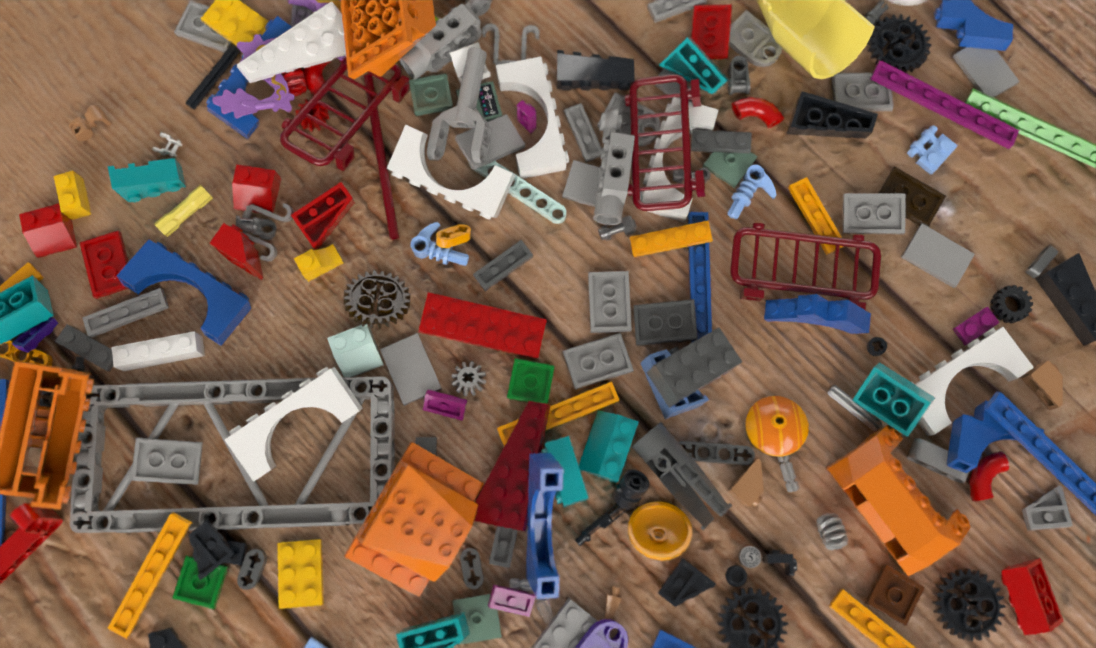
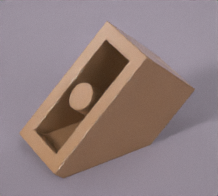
[1021,360,1063,410]
[727,458,764,508]

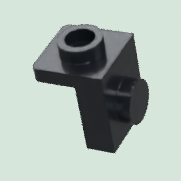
[763,550,797,576]

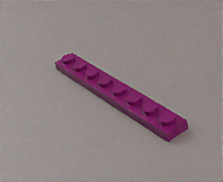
[870,60,1019,149]

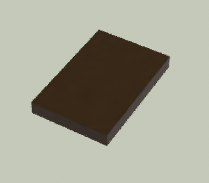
[878,166,946,227]

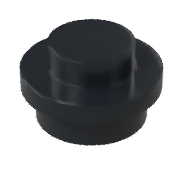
[725,565,747,587]

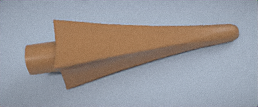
[604,586,622,620]

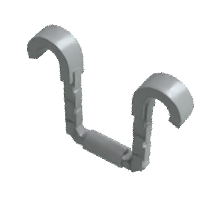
[482,23,540,65]
[241,203,294,262]

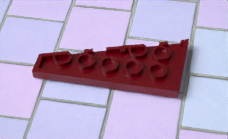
[474,401,551,532]

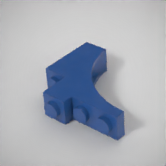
[934,0,1013,51]
[764,294,871,334]
[946,400,1044,473]

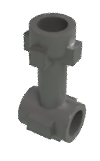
[673,168,711,183]
[598,216,637,241]

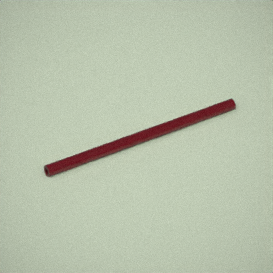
[363,74,399,240]

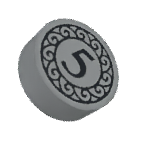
[739,546,761,568]

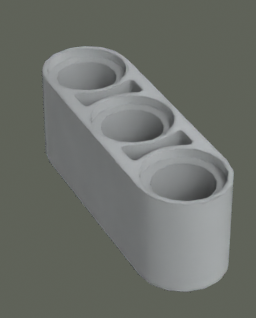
[907,438,969,483]

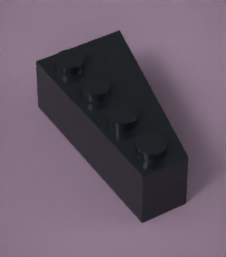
[786,91,878,139]
[1036,253,1096,346]

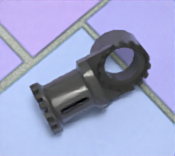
[236,215,276,240]

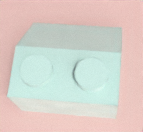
[327,324,384,378]

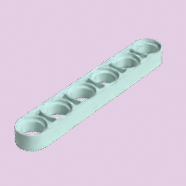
[469,161,566,224]

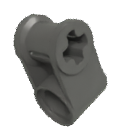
[727,56,750,95]

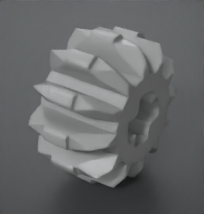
[451,361,486,397]
[816,513,848,550]

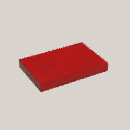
[691,4,732,60]
[79,230,129,299]

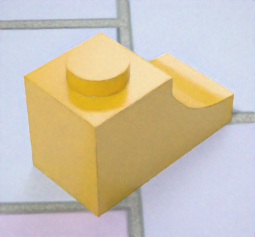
[294,244,344,282]

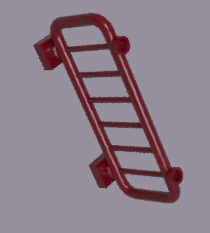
[280,55,410,172]
[625,74,706,211]
[730,223,881,310]

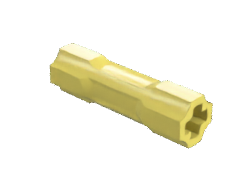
[154,185,213,237]

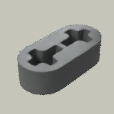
[1025,245,1059,279]
[460,548,484,589]
[237,549,267,590]

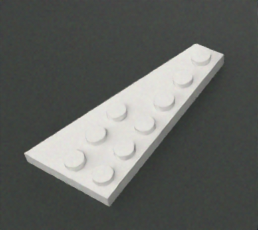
[237,1,346,83]

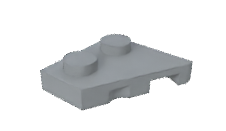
[1022,486,1073,531]

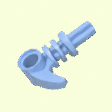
[728,165,777,219]
[411,222,469,266]

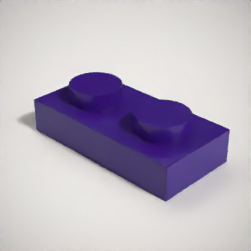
[12,317,59,353]

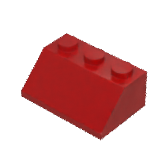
[209,223,263,280]
[1001,558,1064,636]

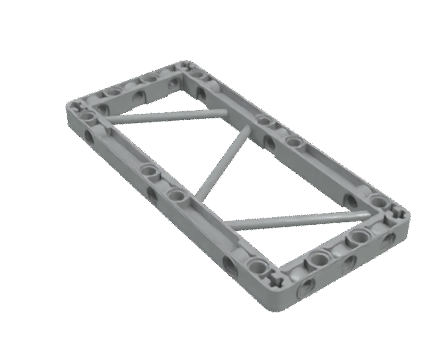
[70,377,395,533]

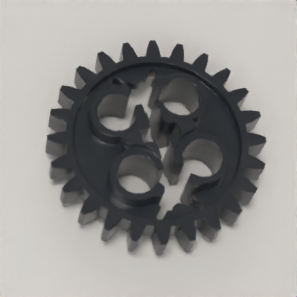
[867,14,932,73]
[932,569,1006,641]
[716,587,788,648]

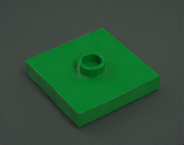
[507,358,555,404]
[172,555,229,609]

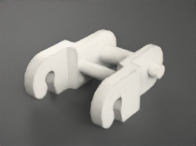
[152,132,183,157]

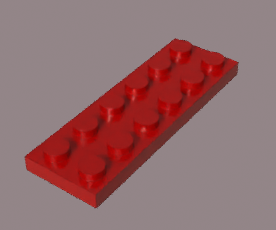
[418,292,547,360]

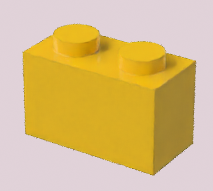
[53,171,92,220]

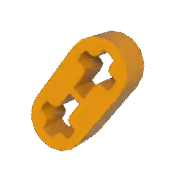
[436,224,471,248]

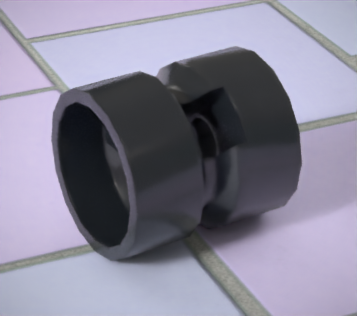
[613,469,649,509]

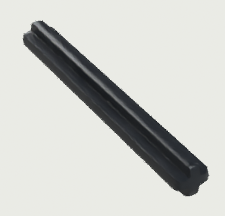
[185,43,241,110]

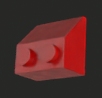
[232,164,281,214]
[19,203,77,258]

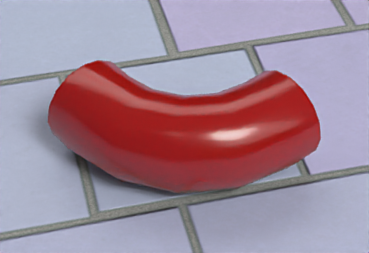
[303,61,331,96]
[731,97,785,129]
[969,451,1009,502]

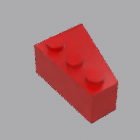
[291,182,355,250]

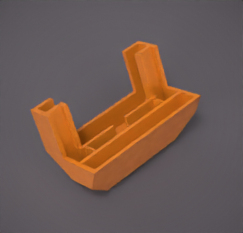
[0,362,94,509]
[825,424,971,576]

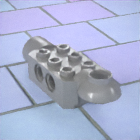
[399,0,492,80]
[593,107,635,225]

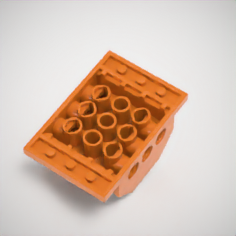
[341,0,436,79]
[344,442,484,597]

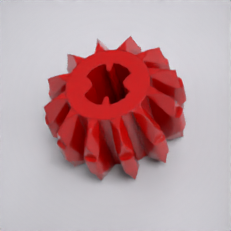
[281,68,307,96]
[295,98,330,132]

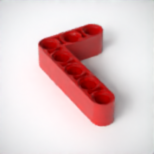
[0,503,63,584]

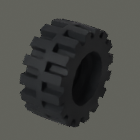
[990,285,1033,323]

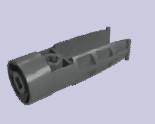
[632,422,732,530]

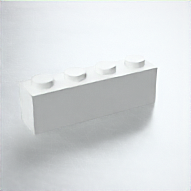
[112,331,205,371]

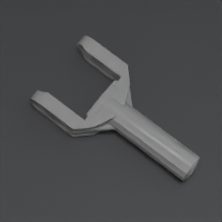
[427,48,493,163]

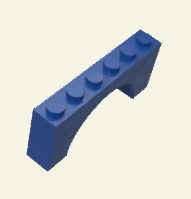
[206,16,292,139]
[117,240,252,346]
[526,453,563,599]

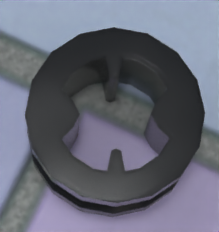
[867,337,887,356]

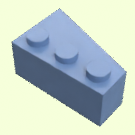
[641,349,709,419]

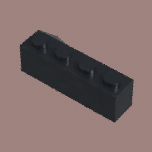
[557,50,635,91]

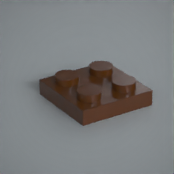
[865,565,925,626]

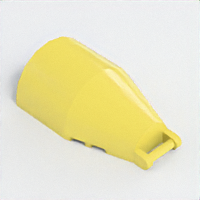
[757,0,875,79]

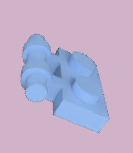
[907,125,958,175]

